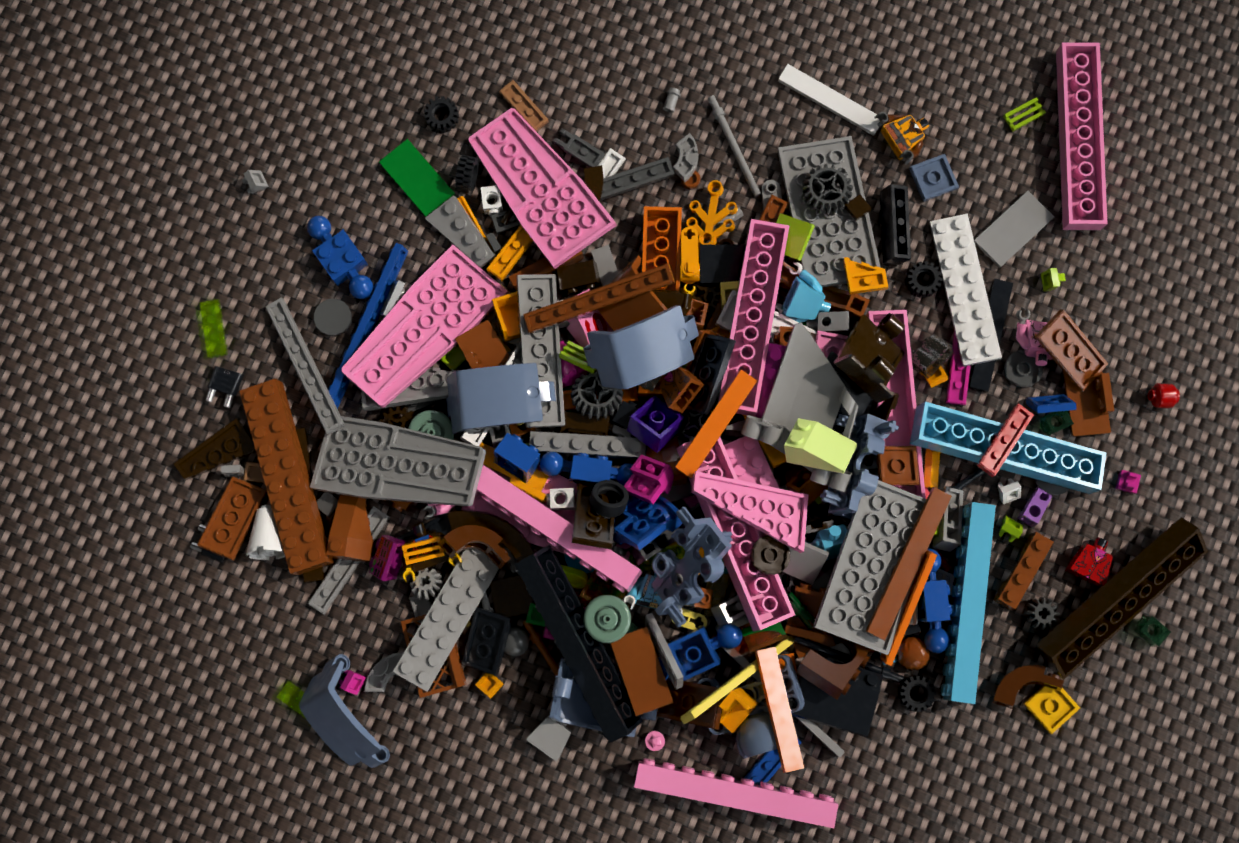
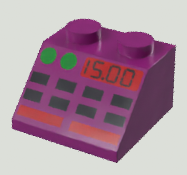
[369,535,409,581]

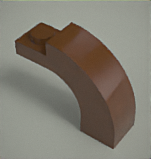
[439,525,511,569]
[993,665,1064,709]

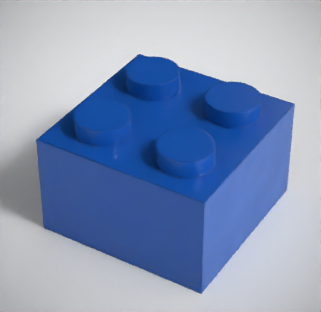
[494,433,540,483]

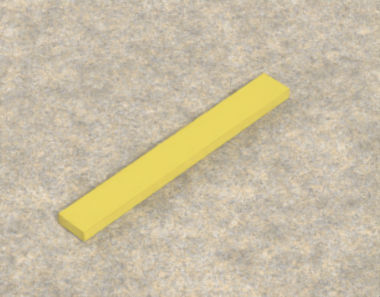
[680,636,794,724]

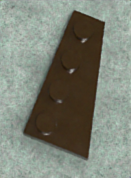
[174,418,256,480]

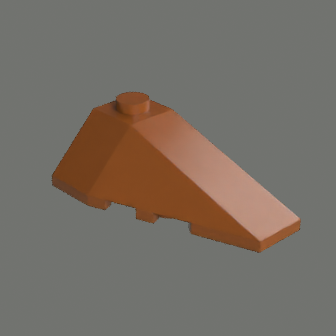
[326,494,374,561]

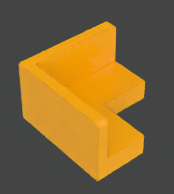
[492,292,520,342]
[719,687,759,733]

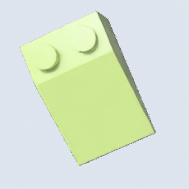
[784,418,857,474]

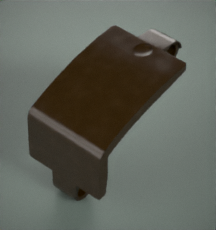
[834,313,905,403]

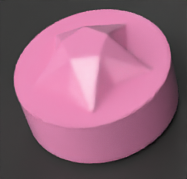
[645,731,665,751]

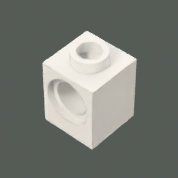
[481,185,503,216]
[546,488,575,511]

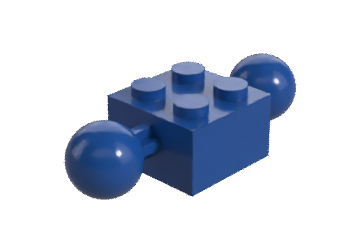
[307,216,373,299]
[540,452,633,486]
[918,548,952,653]
[658,624,742,681]

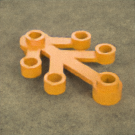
[686,180,738,245]

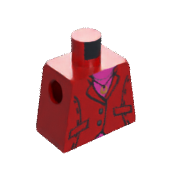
[1065,537,1113,587]

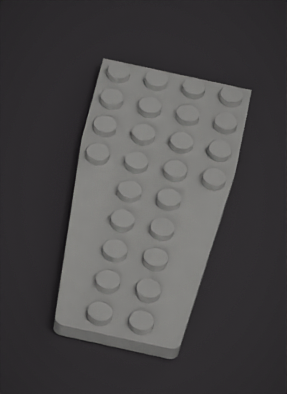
[310,416,486,506]

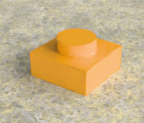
[922,362,949,388]
[475,673,504,699]

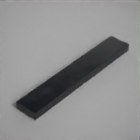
[969,279,1013,392]

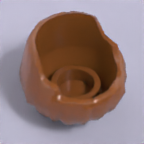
[896,636,930,670]

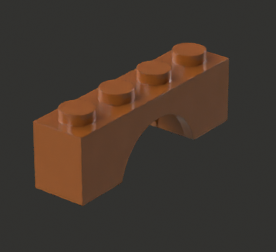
[993,532,1054,610]

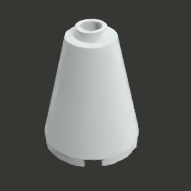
[246,505,285,560]

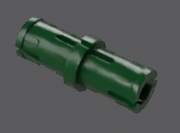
[788,592,815,630]

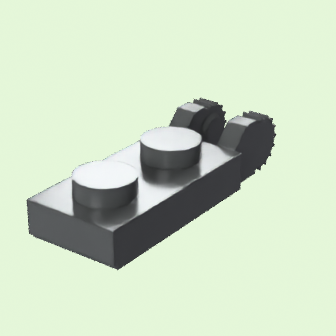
[552,128,605,168]

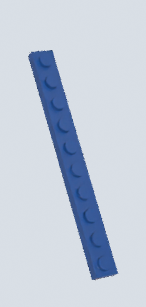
[328,243,409,409]

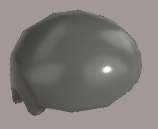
[504,625,529,657]

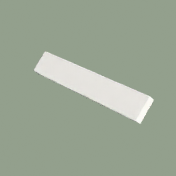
[778,64,880,136]

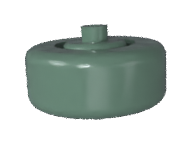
[408,410,454,440]
[583,595,631,643]

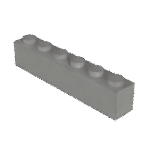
[529,431,646,460]

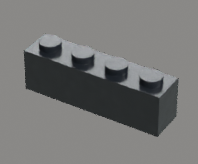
[880,184,911,265]

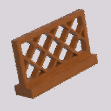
[401,614,467,698]

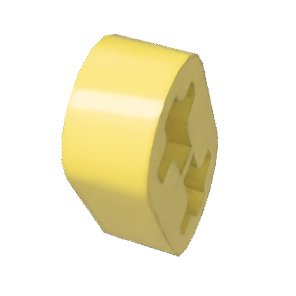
[671,608,707,630]

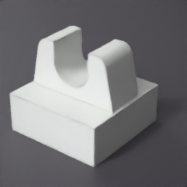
[998,478,1021,504]

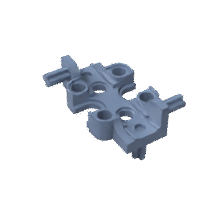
[820,414,899,520]
[651,507,733,627]

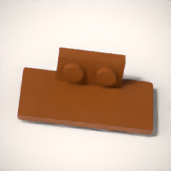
[455,320,510,369]
[1063,371,1115,437]

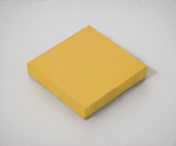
[1023,686,1080,734]

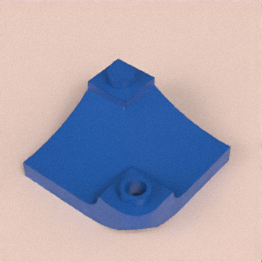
[613,495,682,551]

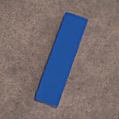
[744,738,802,785]

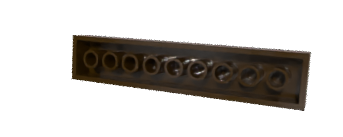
[1036,517,1208,680]

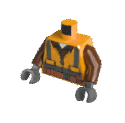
[874,112,929,165]

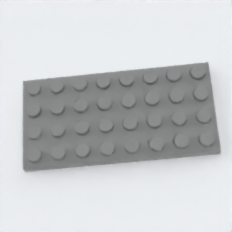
[777,136,881,288]
[813,480,927,655]

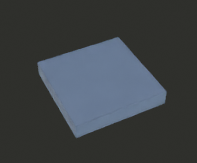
[909,154,959,202]

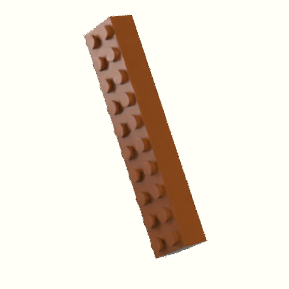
[239,379,334,575]

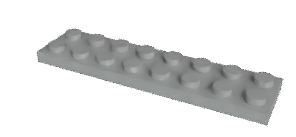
[516,274,565,428]
[392,548,499,692]

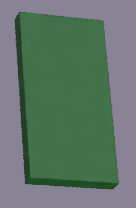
[379,139,455,217]

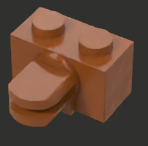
[784,467,828,506]

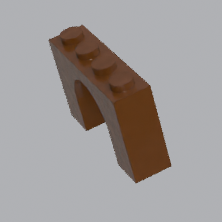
[796,632,875,700]

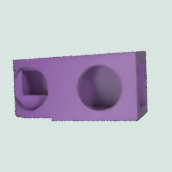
[1017,487,1052,527]

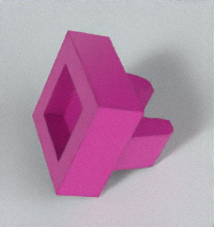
[1115,470,1141,494]
[339,670,366,695]

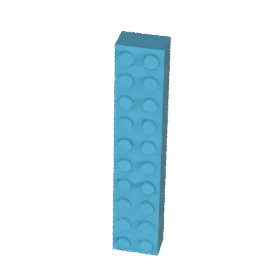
[910,402,1106,494]
[941,502,996,704]

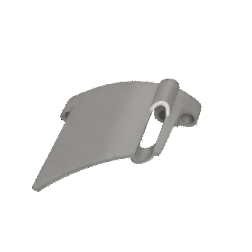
[741,322,858,492]

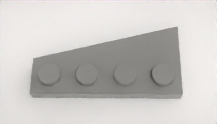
[425,195,496,268]

